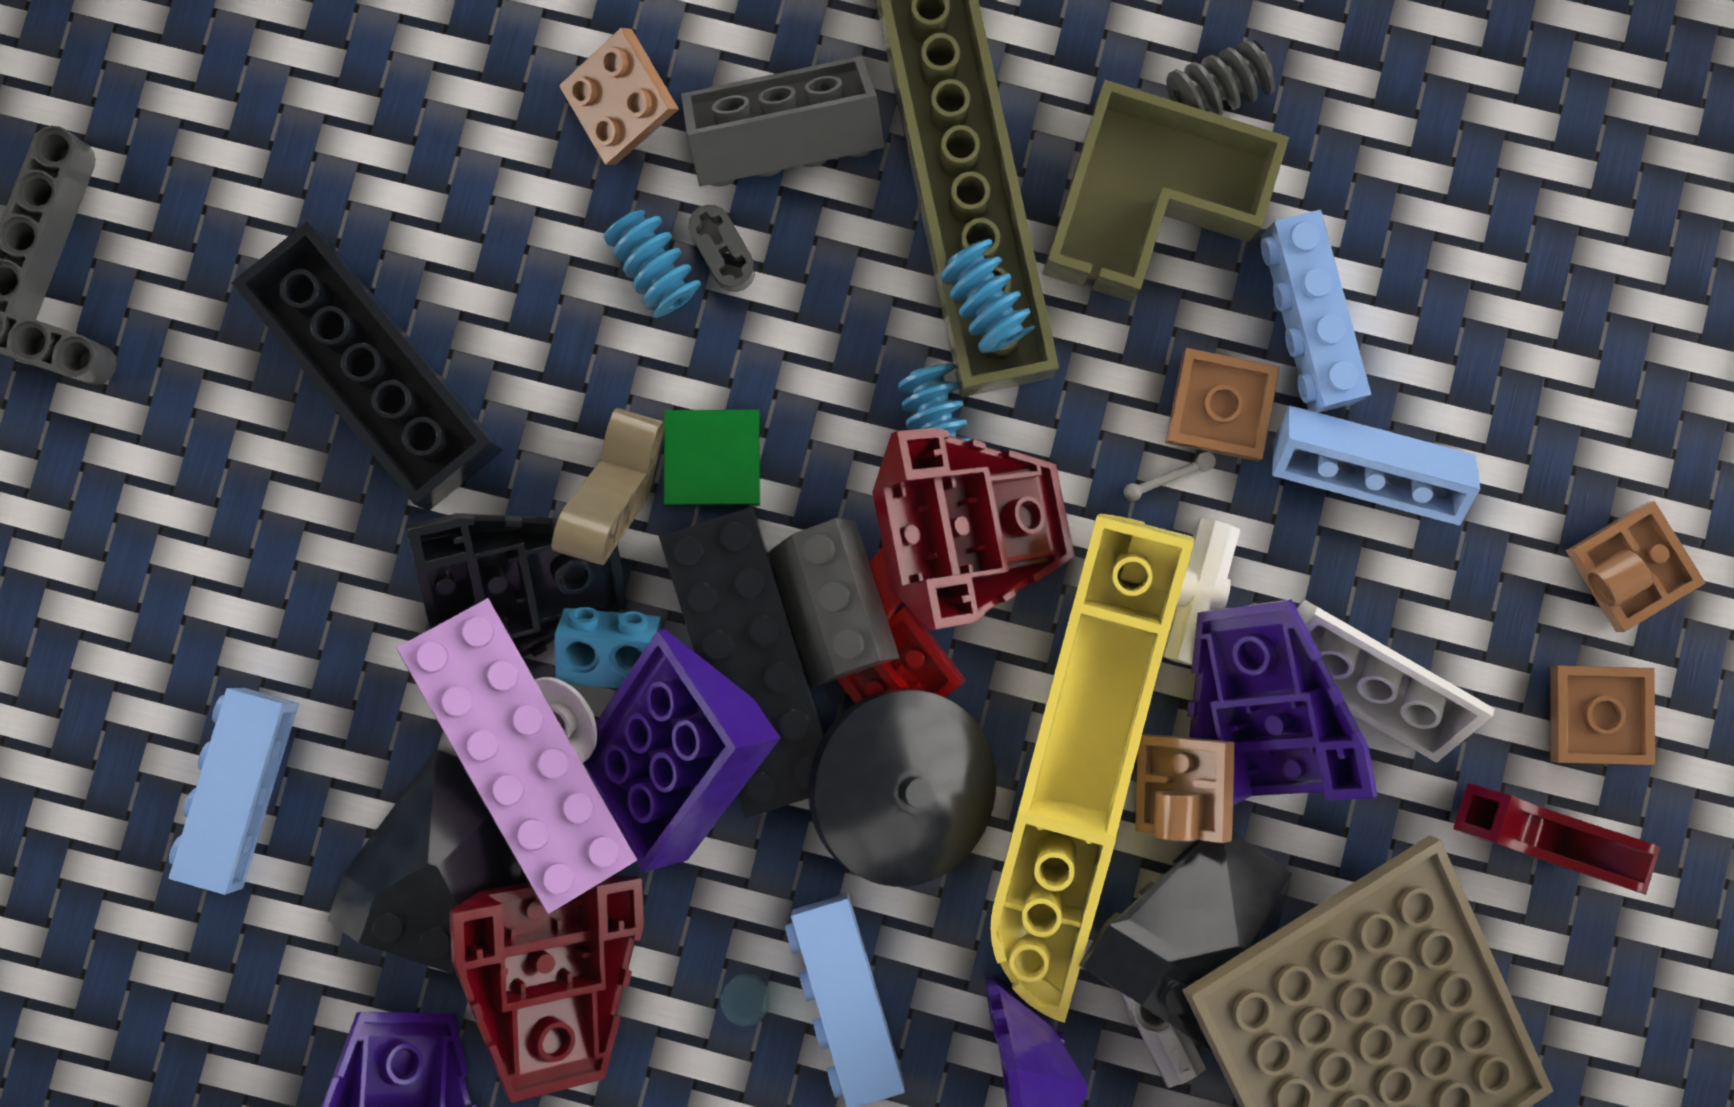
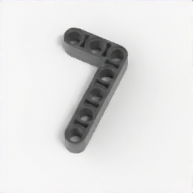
[0,125,117,385]

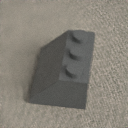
[768,518,899,688]

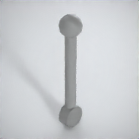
[1123,452,1216,502]

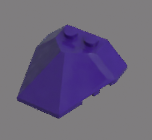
[1187,599,1378,805]
[984,977,1088,1107]
[321,1012,477,1107]

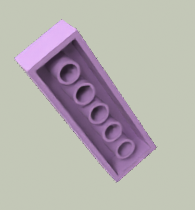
[396,598,637,914]

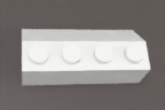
[1297,600,1495,763]

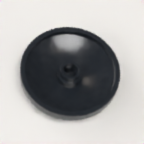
[808,688,996,887]

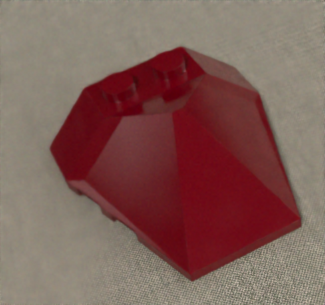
[872,428,1075,631]
[449,875,644,1103]

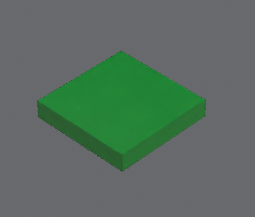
[664,409,760,506]

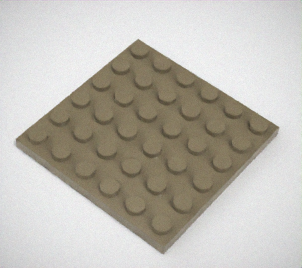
[1183,835,1553,1107]

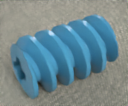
[603,210,702,318]
[940,239,1035,353]
[898,363,971,441]

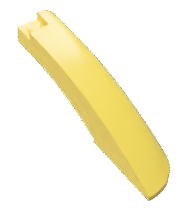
[990,514,1195,1023]

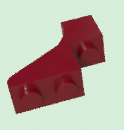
[1453,783,1661,895]

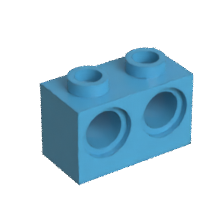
[555,607,661,689]

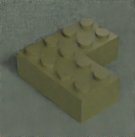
[1042,80,1289,302]

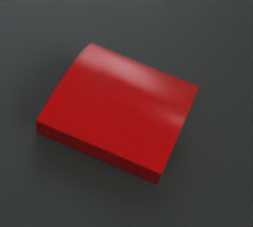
[837,606,966,703]

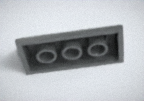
[681,56,885,187]

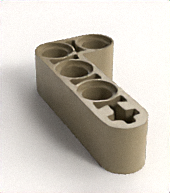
[552,408,664,565]

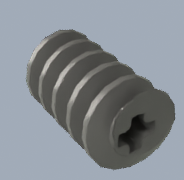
[1166,40,1275,115]

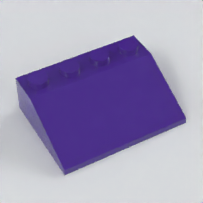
[582,629,780,873]

